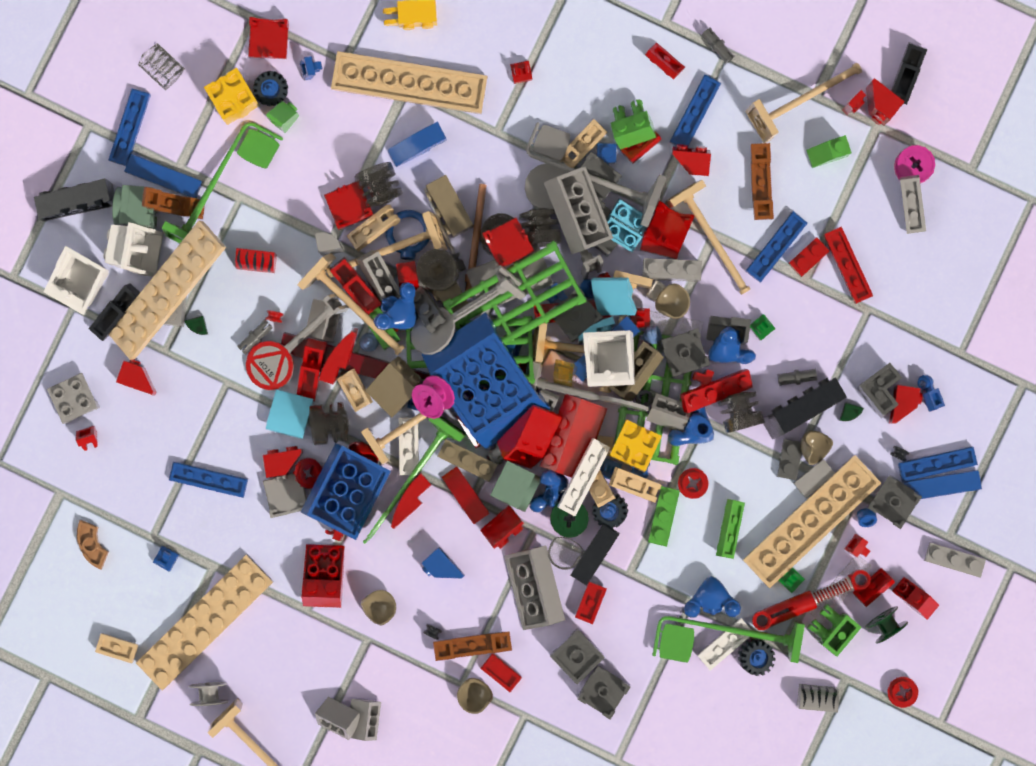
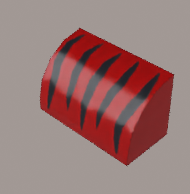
[235,248,277,273]

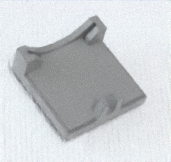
[47,373,100,424]
[263,473,307,518]

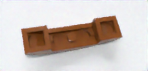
[751,143,774,220]
[142,187,205,219]
[433,631,512,661]

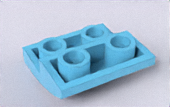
[606,198,646,252]
[591,277,637,316]
[578,316,615,345]
[266,389,313,439]

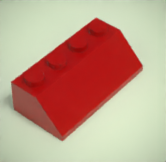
[540,394,607,478]

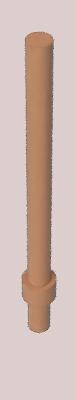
[464,184,487,298]

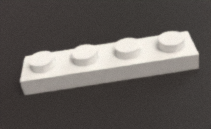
[557,438,611,516]

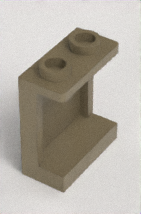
[365,356,423,418]

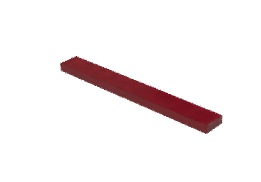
[281,332,431,380]

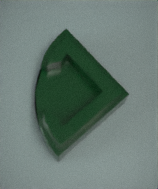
[185,316,209,335]
[839,402,864,421]

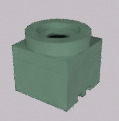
[112,185,158,230]
[490,461,541,512]

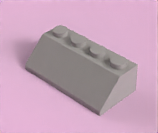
[544,166,613,254]
[466,243,553,309]
[504,545,565,630]

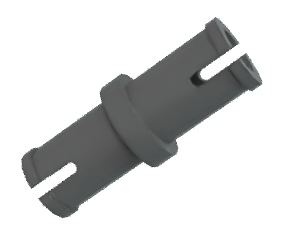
[701,27,735,64]
[237,319,273,355]
[777,368,818,386]

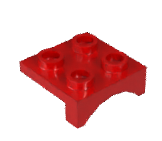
[248,17,289,59]
[324,180,374,230]
[644,201,694,252]
[482,217,534,267]

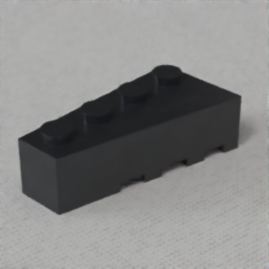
[34,178,114,221]
[761,377,847,439]

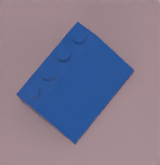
[301,443,391,540]

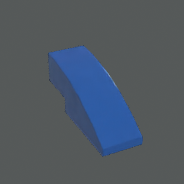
[388,121,447,167]

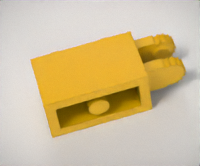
[383,0,437,30]

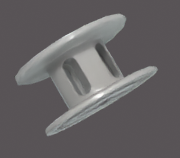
[188,682,229,706]

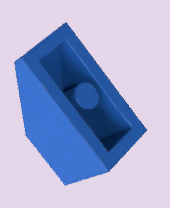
[421,547,465,579]

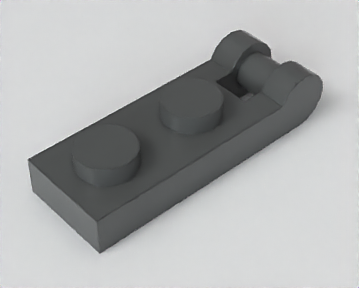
[414,286,446,333]

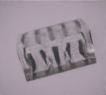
[138,43,185,91]

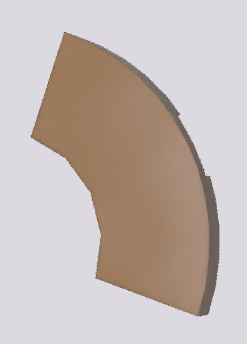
[77,520,109,570]

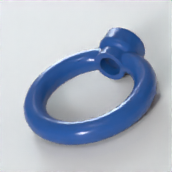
[386,210,429,260]

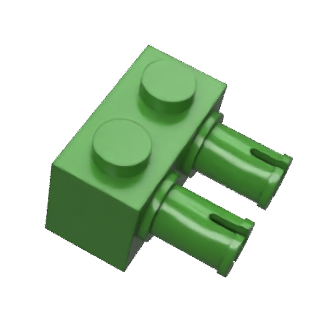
[611,99,656,150]
[807,604,862,657]

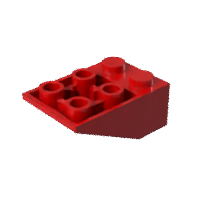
[497,405,562,469]
[480,505,524,549]
[301,544,345,608]

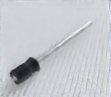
[424,188,466,273]

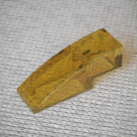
[553,359,577,388]

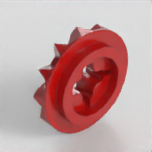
[293,458,322,489]
[678,468,709,499]
[887,677,918,708]

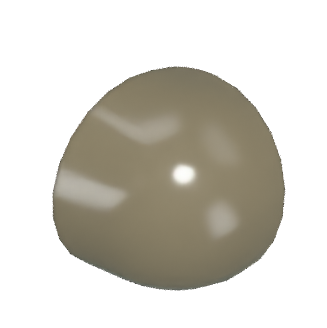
[655,283,690,319]
[800,431,833,465]
[361,590,396,626]
[457,678,493,714]

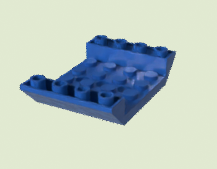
[422,312,550,449]

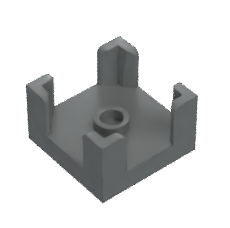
[580,152,622,203]
[548,287,603,342]
[660,328,710,378]
[868,475,922,529]
[550,628,605,684]
[577,665,631,720]

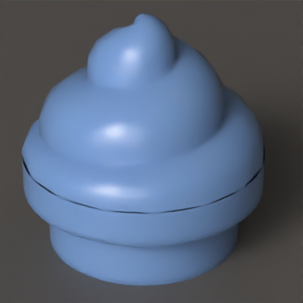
[641,325,662,345]
[359,333,379,352]

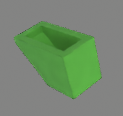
[266,101,299,133]
[806,135,852,168]

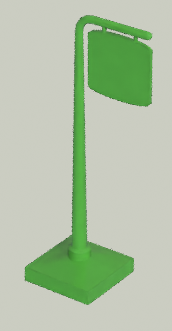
[162,122,283,244]
[363,416,467,544]
[652,616,805,663]

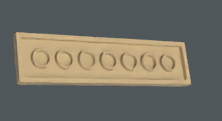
[331,51,488,114]
[109,220,226,360]
[743,455,881,588]
[136,555,273,691]

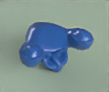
[373,282,416,330]
[708,327,756,364]
[668,407,714,447]
[530,470,569,513]
[684,575,741,618]

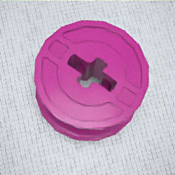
[894,145,936,184]
[412,375,455,419]

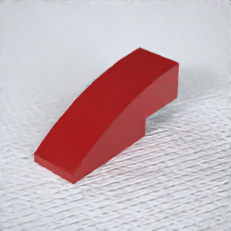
[330,257,382,315]
[319,328,358,384]
[297,338,327,402]
[442,466,490,524]
[391,473,432,529]

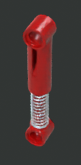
[752,569,871,631]

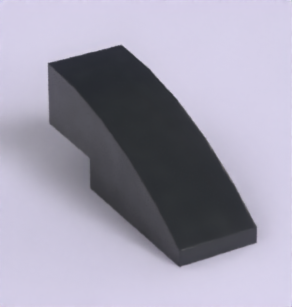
[891,42,927,105]
[89,283,140,341]
[570,523,620,586]

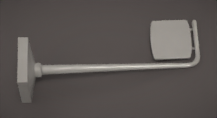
[526,122,667,227]

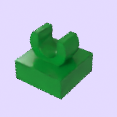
[750,314,776,341]
[778,568,805,593]

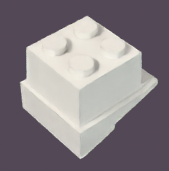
[103,222,164,277]
[44,246,109,315]
[583,330,635,387]

